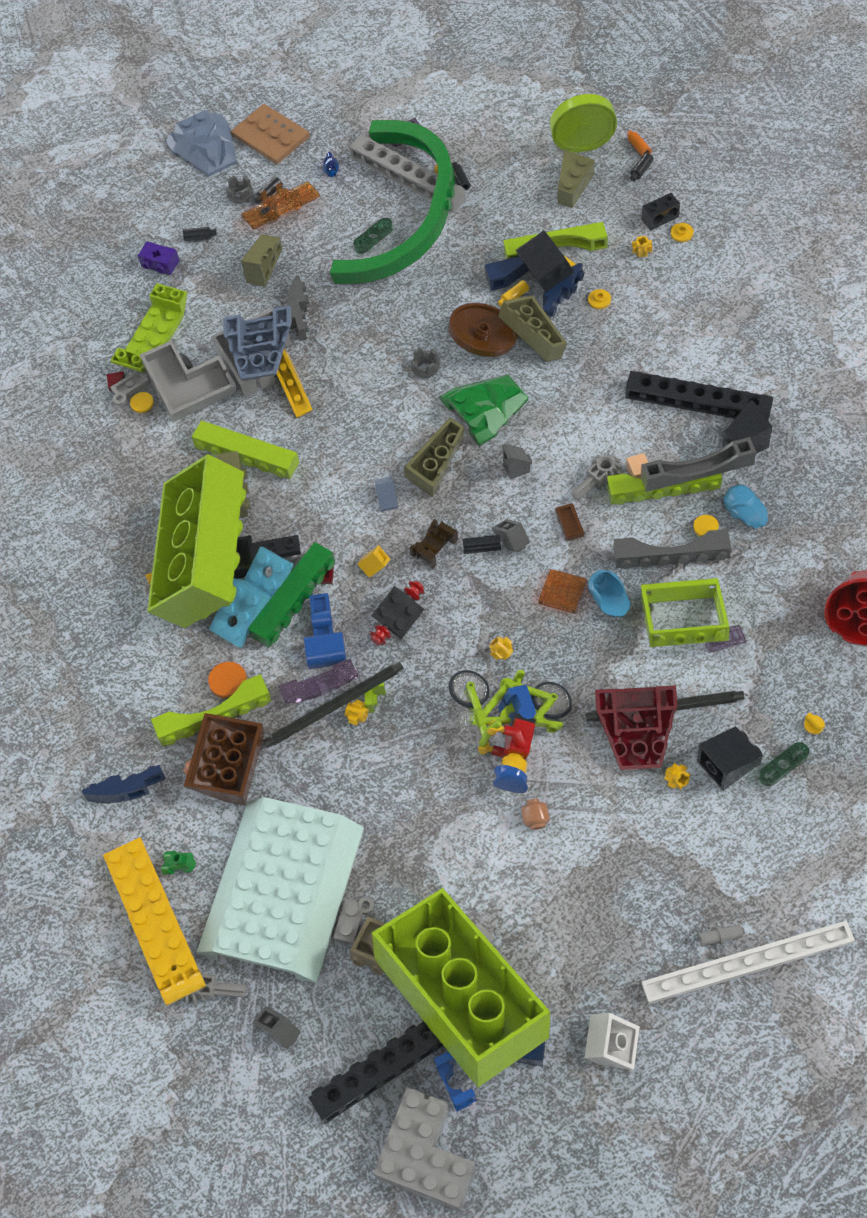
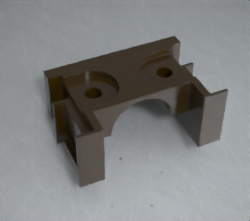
[410,519,458,570]

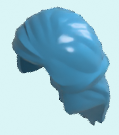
[724,484,768,529]
[588,570,631,618]

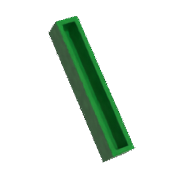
[248,542,335,648]

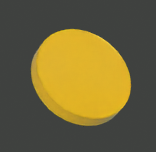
[671,223,694,242]
[588,289,611,309]
[130,392,154,413]
[693,515,719,537]

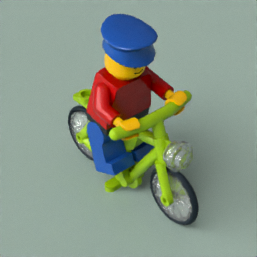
[448,670,572,793]

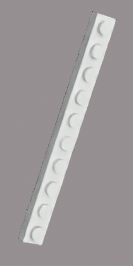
[641,921,855,1005]

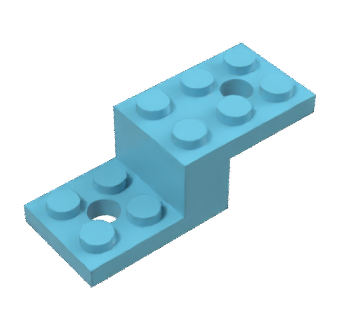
[209,546,294,647]

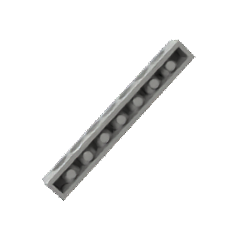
[349,134,466,213]

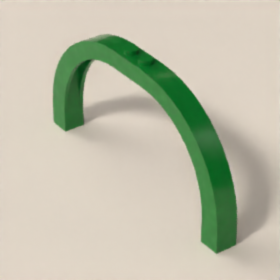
[330,120,455,284]

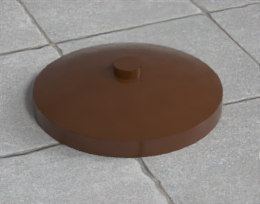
[448,303,518,357]

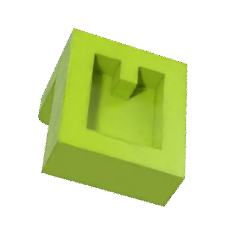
[365,683,386,713]

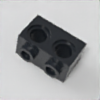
[641,193,680,231]

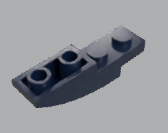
[542,263,585,319]
[82,765,166,803]

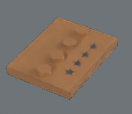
[231,104,310,165]

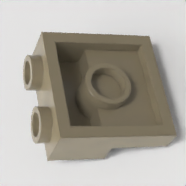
[350,917,386,975]

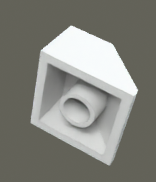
[584,1013,640,1070]

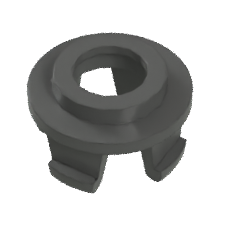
[226,176,253,203]
[411,348,440,378]

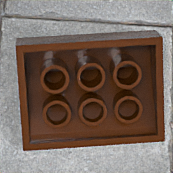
[184,713,265,806]

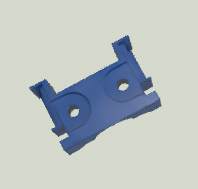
[434,1052,477,1112]

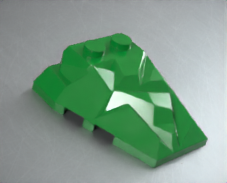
[439,374,528,446]

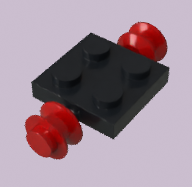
[370,581,425,645]

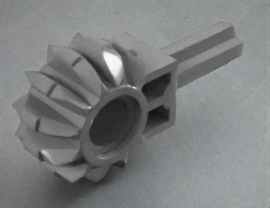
[571,453,622,500]
[180,968,246,1005]

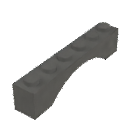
[641,437,756,492]
[613,529,731,569]

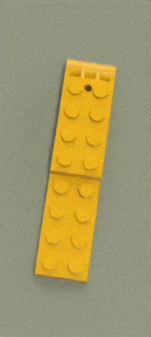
[103,837,206,1006]

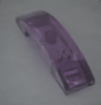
[278,659,358,704]

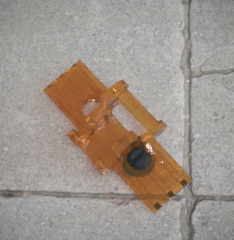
[241,181,320,229]

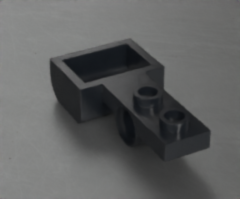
[233,535,301,579]

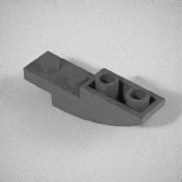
[287,275,309,341]

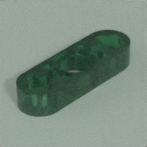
[353,218,393,254]
[759,742,809,786]

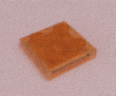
[538,569,587,614]

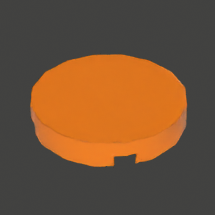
[208,661,247,699]

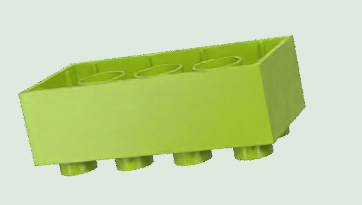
[147,454,246,628]
[372,888,550,1088]

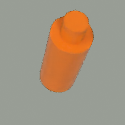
[627,130,652,157]

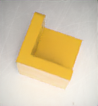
[357,545,390,577]

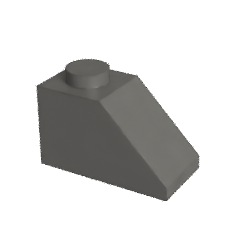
[502,444,532,480]
[492,519,531,552]
[252,1006,301,1049]

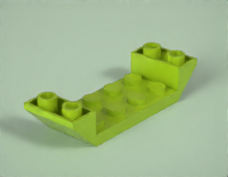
[110,283,188,372]

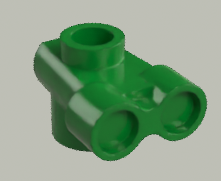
[161,850,196,875]

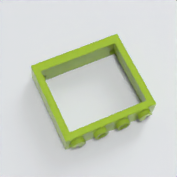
[641,578,730,647]

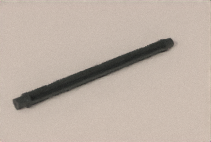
[263,661,404,748]
[585,690,745,722]

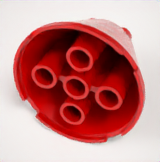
[824,570,867,645]

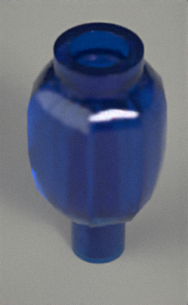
[323,152,339,177]

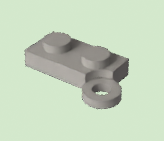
[110,370,150,406]
[333,897,374,945]

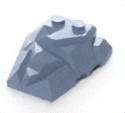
[165,110,237,177]
[223,305,292,381]

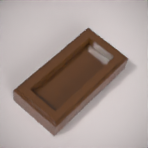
[555,503,585,541]

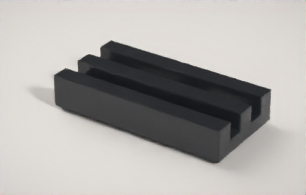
[462,535,501,554]

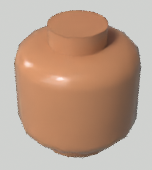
[521,799,550,830]

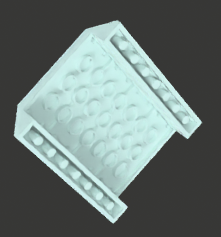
[196,797,364,984]

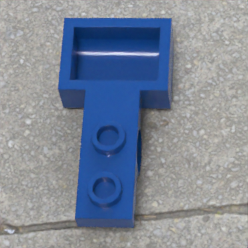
[304,593,347,669]

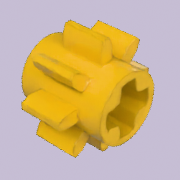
[632,236,653,257]
[489,636,513,660]
[345,699,369,726]
[664,763,691,790]

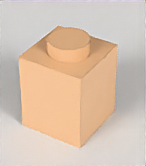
[626,453,649,479]

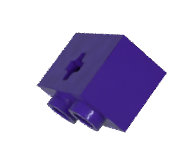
[138,241,180,275]

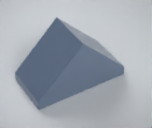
[374,476,398,512]

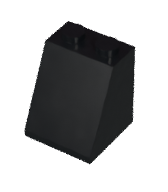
[516,230,574,293]
[722,400,773,454]
[697,726,763,791]

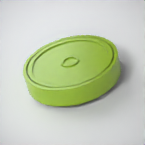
[549,94,617,153]

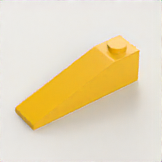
[277,349,313,418]

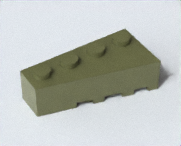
[498,295,567,362]
[404,417,464,497]

